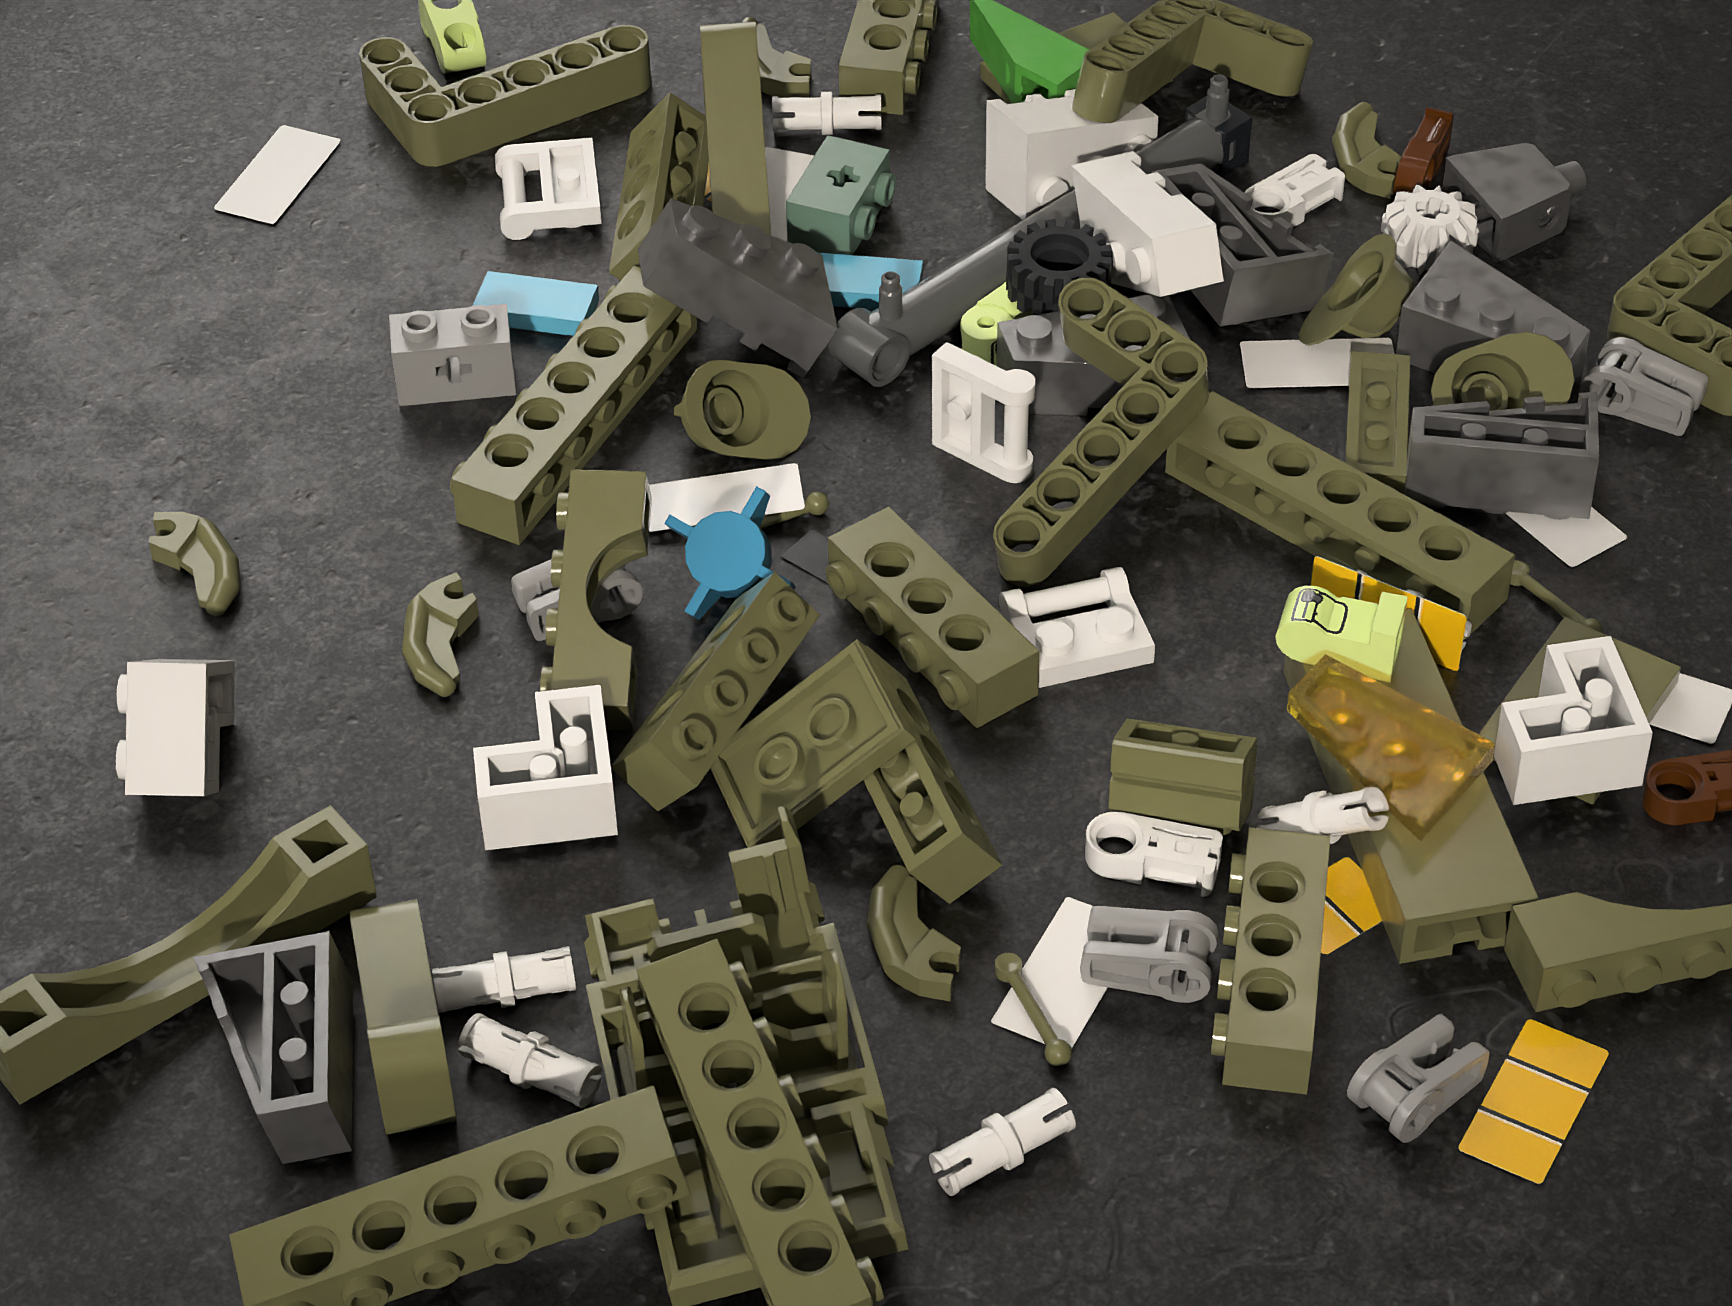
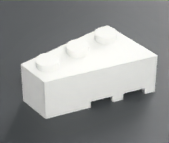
[986,89,1158,220]
[1071,151,1224,297]

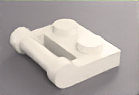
[495,138,602,240]
[932,342,1035,483]
[999,567,1155,688]

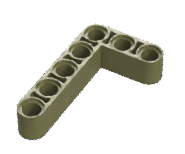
[1071,0,1313,123]
[700,21,771,235]
[359,25,651,167]
[1606,195,1732,416]
[993,278,1209,587]

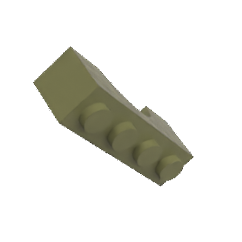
[540,469,652,731]

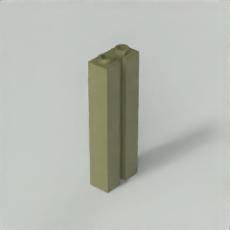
[1283,609,1539,964]

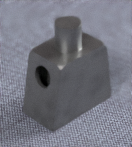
[1442,143,1586,263]

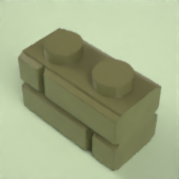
[1108,718,1258,835]

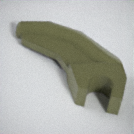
[742,17,811,98]
[1332,102,1402,199]
[149,512,240,616]
[401,572,479,697]
[866,865,961,1002]

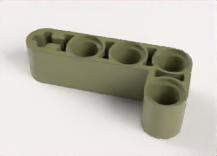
[349,899,457,1135]

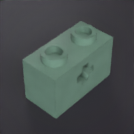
[786,135,896,255]

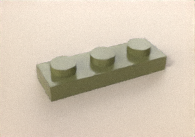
[1344,351,1410,494]

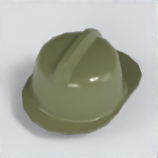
[1299,233,1414,346]
[1431,332,1574,411]
[673,360,811,460]

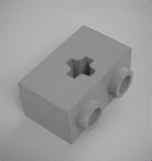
[389,304,516,406]

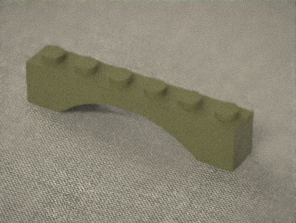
[0,805,377,1104]
[1504,892,1732,1012]

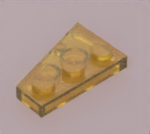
[1287,654,1496,842]

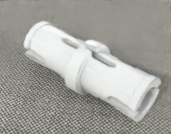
[772,92,882,135]
[1257,787,1389,844]
[432,946,576,1013]
[458,1013,602,1108]
[929,1088,1076,1196]

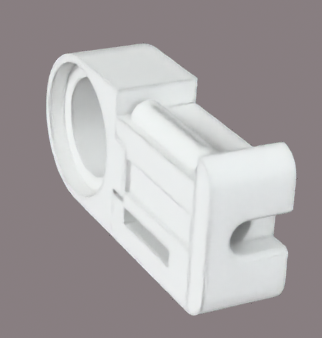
[1244,154,1345,227]
[1085,812,1223,897]

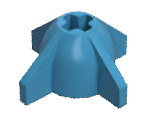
[664,486,796,620]

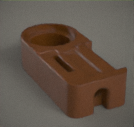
[1393,107,1454,198]
[1642,750,1732,825]

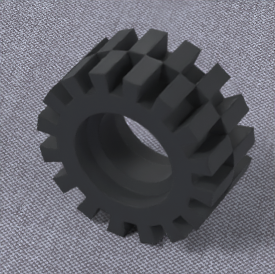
[1006,219,1112,315]

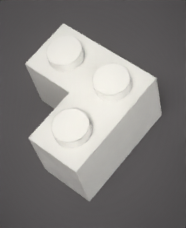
[1494,636,1653,805]
[116,659,235,796]
[473,685,618,850]

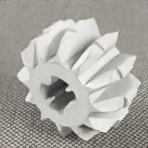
[1381,185,1479,275]

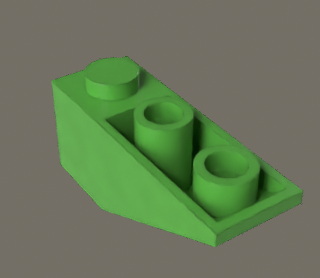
[970,0,1089,104]

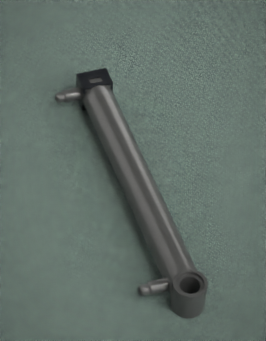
[828,74,1252,387]

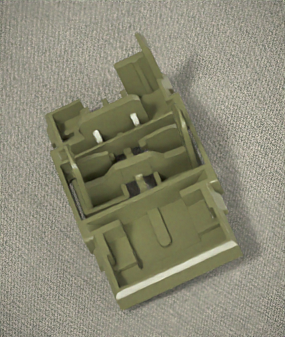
[584,806,908,1306]

